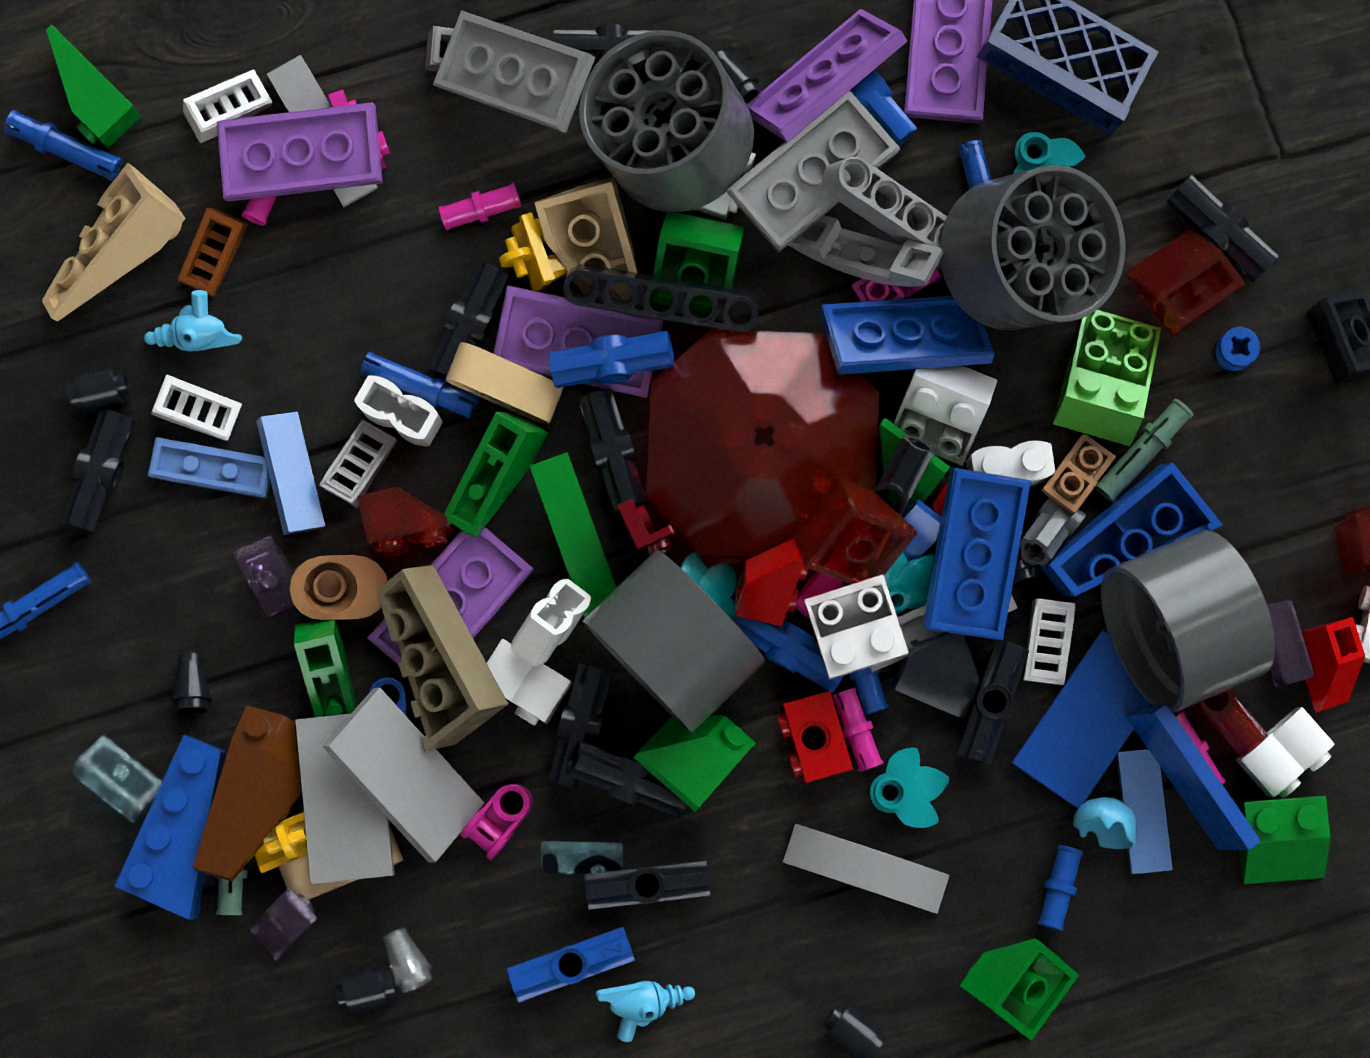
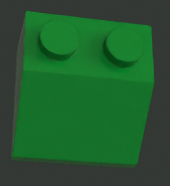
[650,212,745,313]
[1235,796,1330,884]

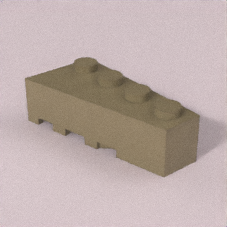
[377,565,508,752]

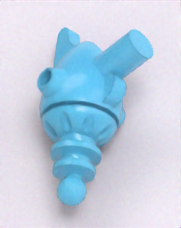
[144,290,242,351]
[596,981,695,1042]

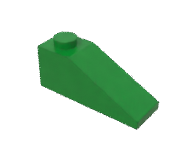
[46,24,141,149]
[442,412,548,537]
[294,620,357,717]

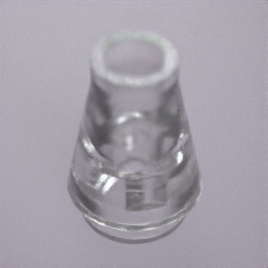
[383,928,433,993]

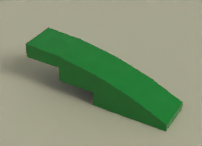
[530,452,616,618]

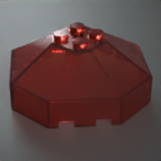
[646,329,879,565]

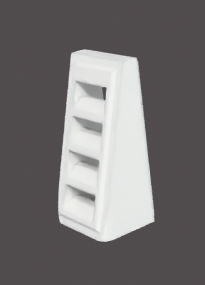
[183,69,272,143]
[151,374,242,441]
[1023,599,1076,685]

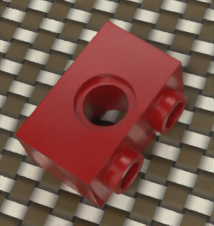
[777,691,853,784]

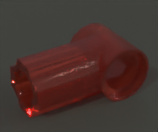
[1192,689,1268,758]

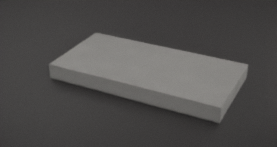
[433,10,595,133]
[727,90,900,253]
[322,687,484,863]
[296,714,395,884]

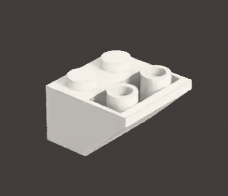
[893,366,997,466]
[804,575,909,680]

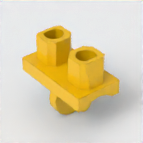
[499,213,568,292]
[255,812,308,873]

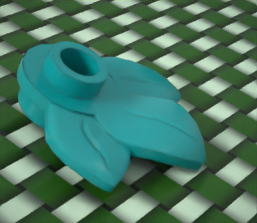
[1013,132,1085,205]
[875,545,935,615]
[680,552,737,622]
[870,747,949,828]

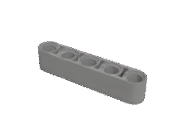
[822,157,947,271]

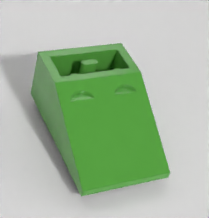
[1053,310,1161,446]

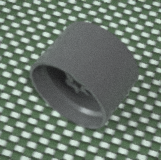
[579,30,754,212]
[940,165,1125,330]
[1101,530,1275,713]
[582,549,766,734]

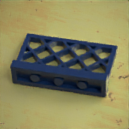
[976,0,1159,136]

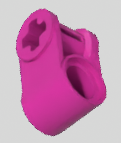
[460,784,533,861]

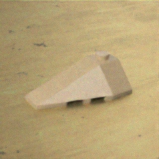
[42,163,186,322]
[535,177,640,301]

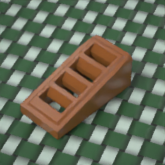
[177,208,249,297]

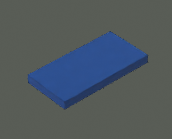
[819,296,995,375]
[922,467,1031,640]
[1011,630,1150,809]
[1126,705,1260,850]

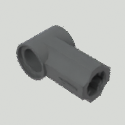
[1019,497,1086,566]

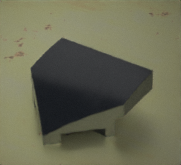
[891,632,981,719]

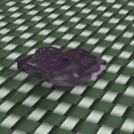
[250,887,317,961]

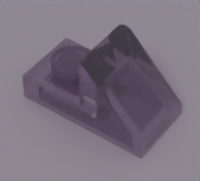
[233,535,295,617]

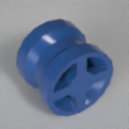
[1214,327,1260,372]

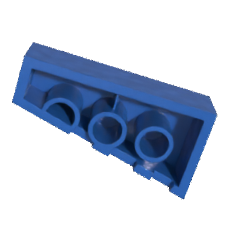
[1041,462,1223,596]
[114,735,227,920]

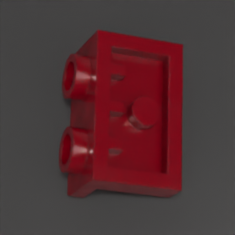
[617,498,676,558]

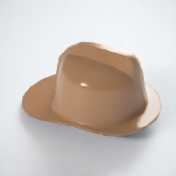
[290,555,388,620]

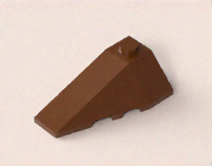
[193,705,302,881]

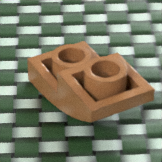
[1041,433,1116,515]

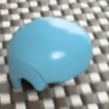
[1073,797,1137,849]

